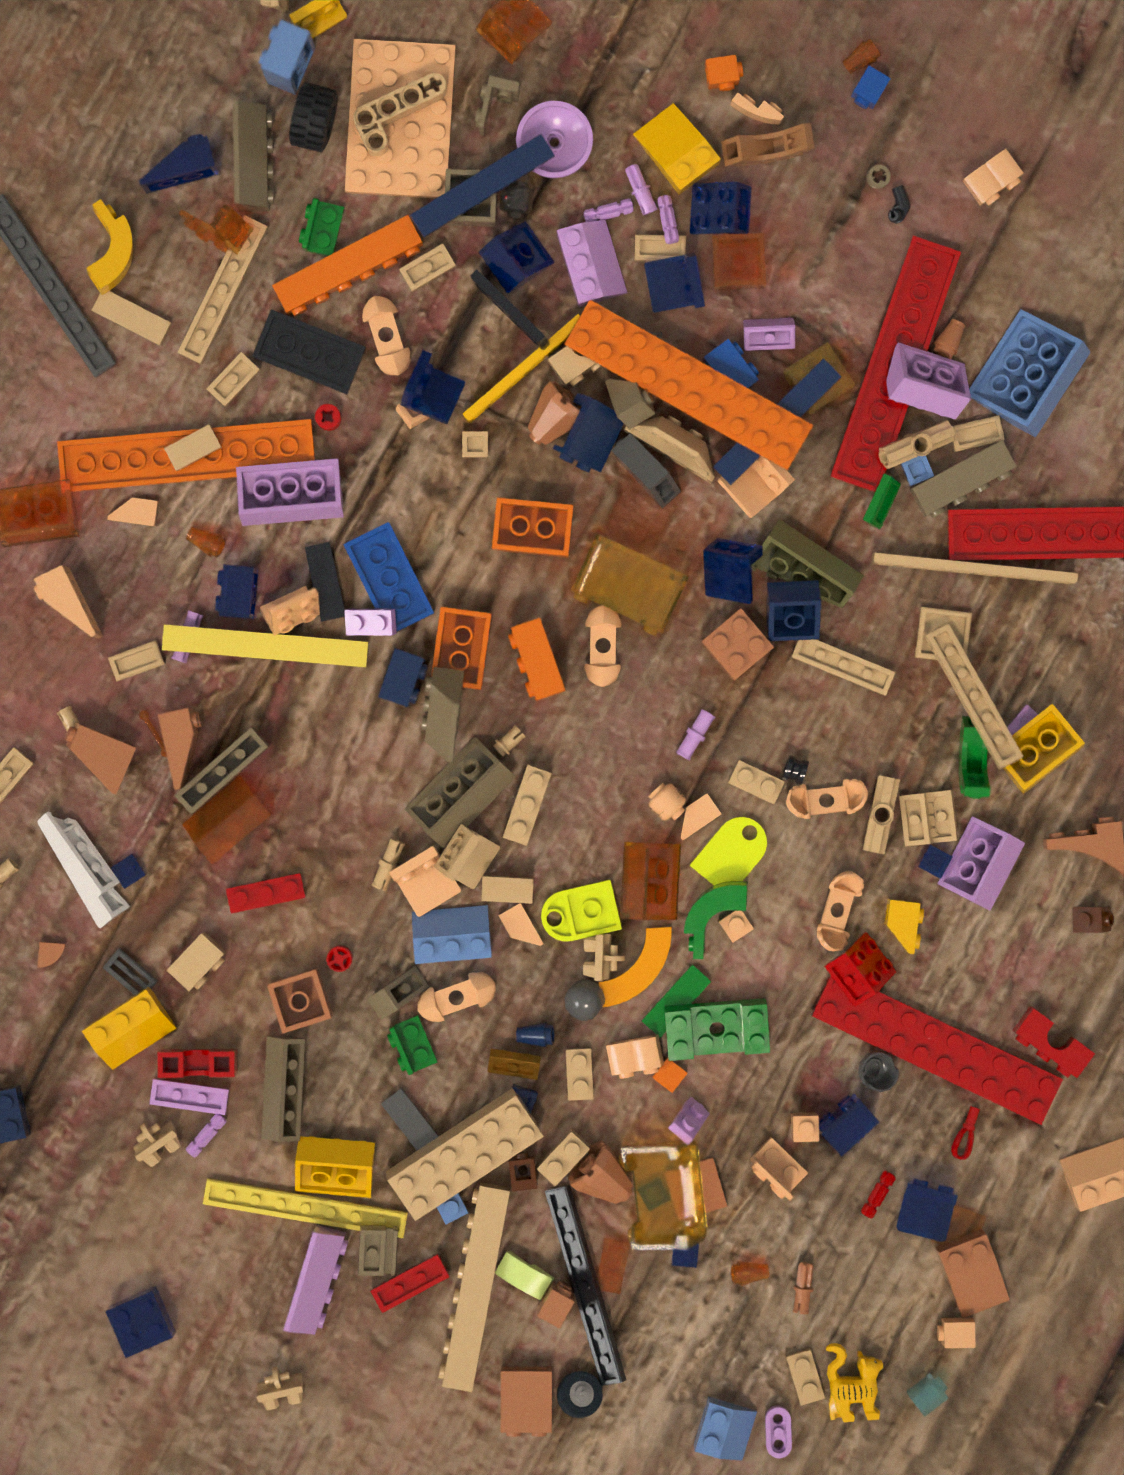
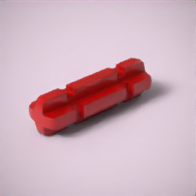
[861,1171,896,1219]

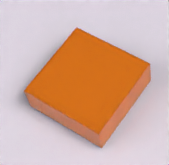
[652,1057,688,1093]

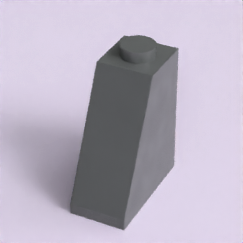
[612,433,681,509]

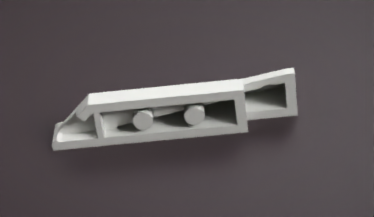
[37,812,130,928]

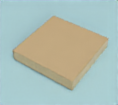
[914,607,972,660]

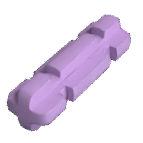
[657,195,679,244]
[584,199,634,222]
[186,1114,227,1158]

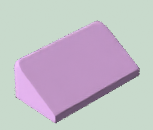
[743,318,795,351]

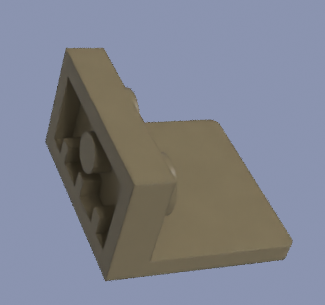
[475,76,520,136]

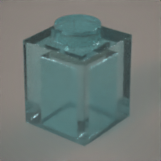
[906,1373,949,1417]

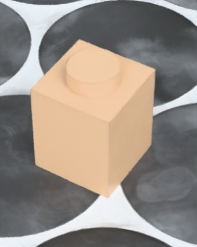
[791,1112,819,1142]
[937,1318,975,1348]

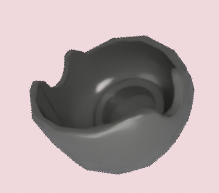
[564,979,605,1021]
[858,1051,899,1092]

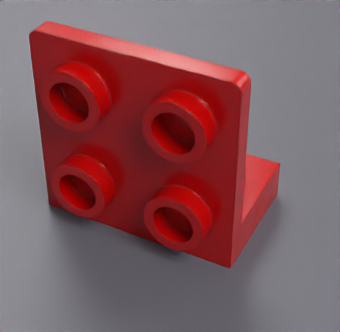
[824,932,896,1007]

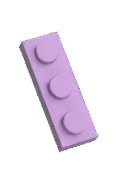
[150,1078,230,1115]

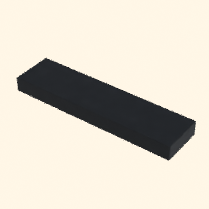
[470,269,550,350]

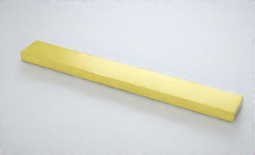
[162,625,368,667]
[203,1178,408,1238]

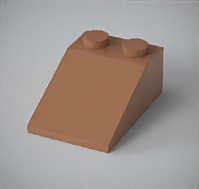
[158,708,202,790]
[935,1229,1010,1318]

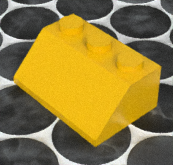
[1003,704,1085,794]
[82,986,177,1070]
[295,1136,375,1198]

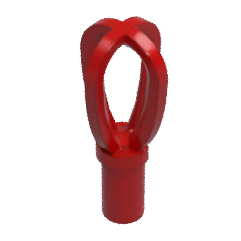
[951,1106,980,1160]

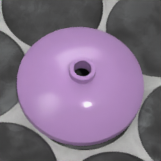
[516,101,593,178]

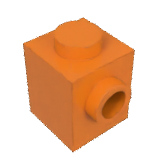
[704,55,743,91]

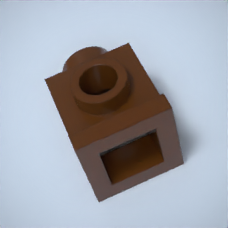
[509,1152,538,1192]

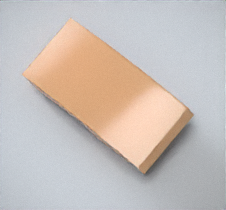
[730,93,784,125]

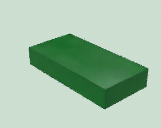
[863,474,901,530]

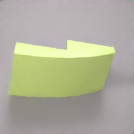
[495,1251,554,1300]

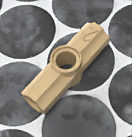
[878,420,956,469]
[862,775,900,854]

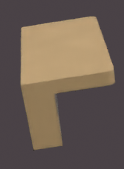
[482,875,534,903]

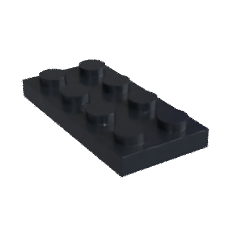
[252,309,366,395]

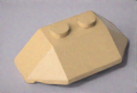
[624,416,715,484]

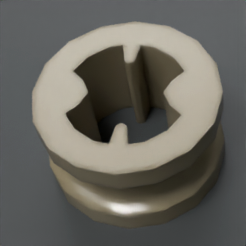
[866,164,891,189]

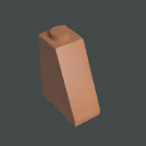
[65,722,136,794]

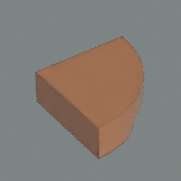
[37,942,66,967]

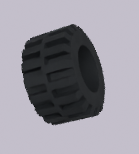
[289,82,338,153]

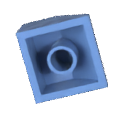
[694,1396,757,1460]

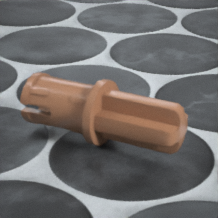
[793,1262,814,1314]

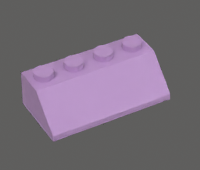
[236,459,344,526]
[283,1224,349,1335]

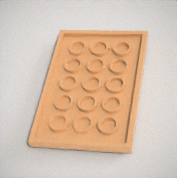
[345,39,456,198]

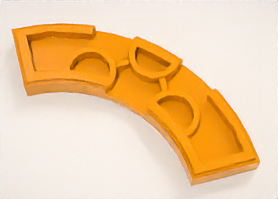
[598,927,672,1007]

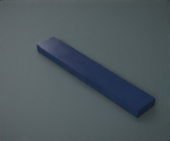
[410,134,555,238]
[713,358,842,485]

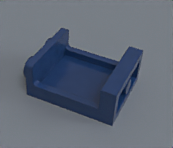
[552,393,624,473]

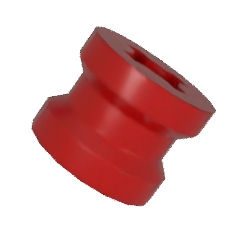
[315,404,342,431]
[326,945,353,972]

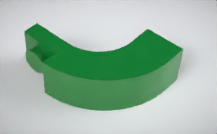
[959,716,991,799]
[684,881,748,959]

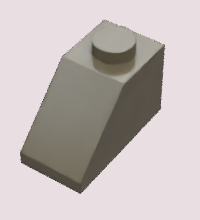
[605,379,655,429]
[367,966,429,1020]

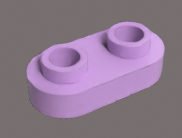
[765,1405,792,1458]

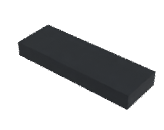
[305,542,345,622]

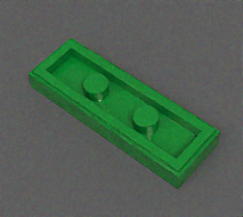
[641,964,711,1038]

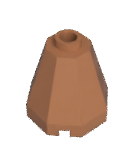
[528,381,582,445]
[568,1140,633,1204]

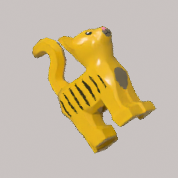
[826,1343,883,1422]

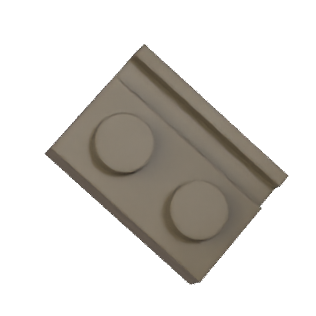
[358,1225,398,1276]

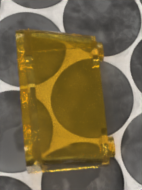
[570,534,689,636]
[619,1140,707,1250]

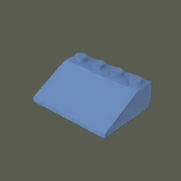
[969,309,1091,438]

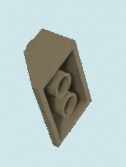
[421,667,464,762]

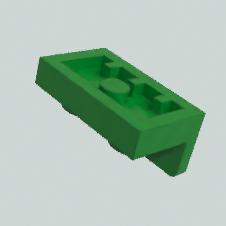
[299,198,345,256]
[387,1015,438,1075]

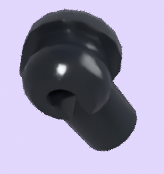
[888,185,911,224]

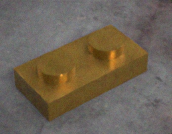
[487,1049,541,1080]

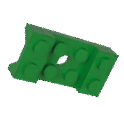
[664,998,770,1061]

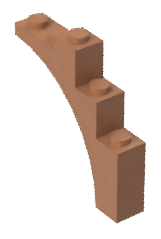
[1043,816,1124,876]

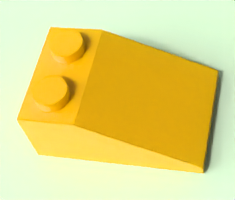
[633,103,721,195]

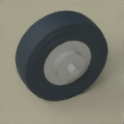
[557,1371,603,1418]

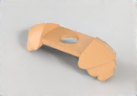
[362,296,411,375]
[584,605,621,687]
[786,779,868,819]
[817,871,864,951]
[417,972,496,1022]

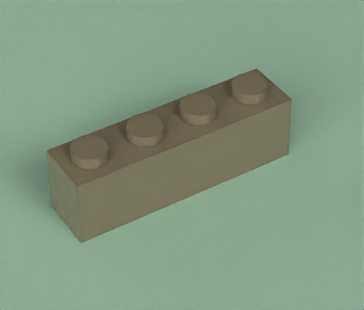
[910,440,1017,518]
[174,727,271,815]
[261,1036,305,1142]

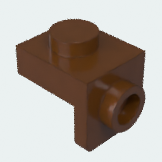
[1073,906,1114,933]

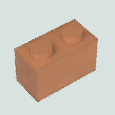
[537,1280,575,1329]

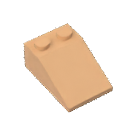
[33,565,103,638]

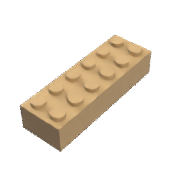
[386,1088,544,1221]

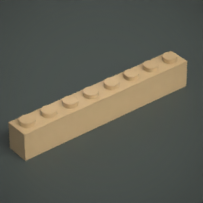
[438,1182,510,1392]

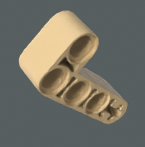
[353,73,447,157]

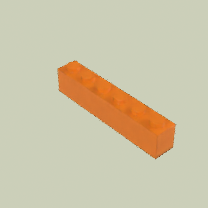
[272,215,423,316]

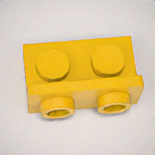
[289,0,347,39]

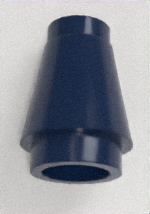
[516,1022,554,1047]

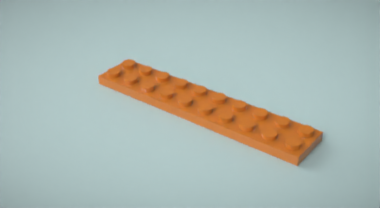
[565,300,813,471]
[57,419,315,493]

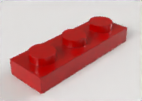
[226,873,306,914]
[370,1253,450,1313]

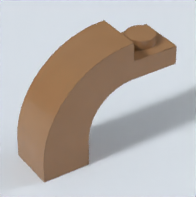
[721,123,815,166]

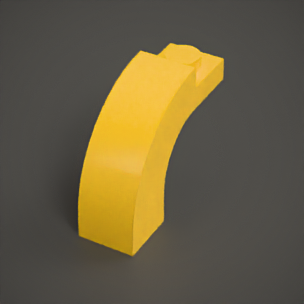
[86,199,133,295]

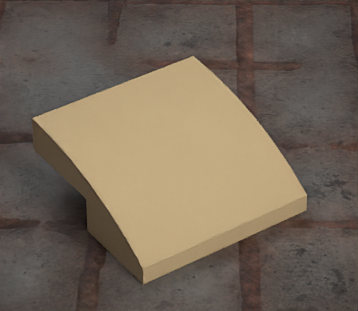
[899,790,959,846]

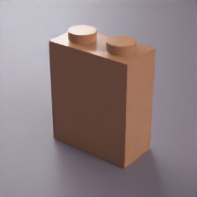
[501,1366,552,1437]

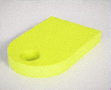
[690,817,767,885]
[541,880,622,942]

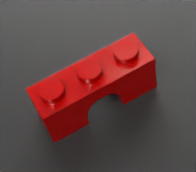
[1012,1006,1095,1078]
[157,1049,238,1078]

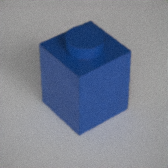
[851,66,891,110]

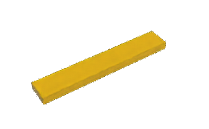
[463,314,580,423]

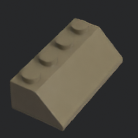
[233,100,274,212]
[405,737,516,849]

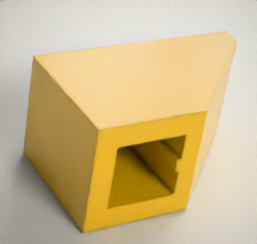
[884,899,924,954]

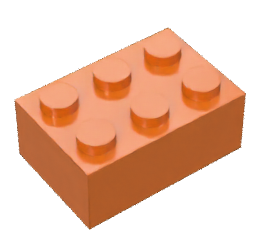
[492,498,573,558]
[431,607,492,690]
[508,618,565,701]

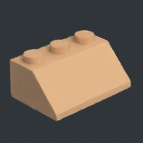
[1059,1137,1124,1212]

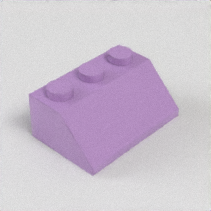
[557,220,627,308]
[886,343,971,420]
[938,816,1025,911]

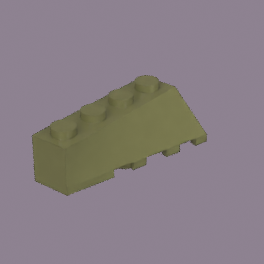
[746,519,864,608]

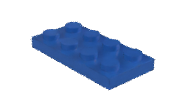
[343,522,434,632]

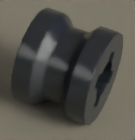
[782,755,809,785]

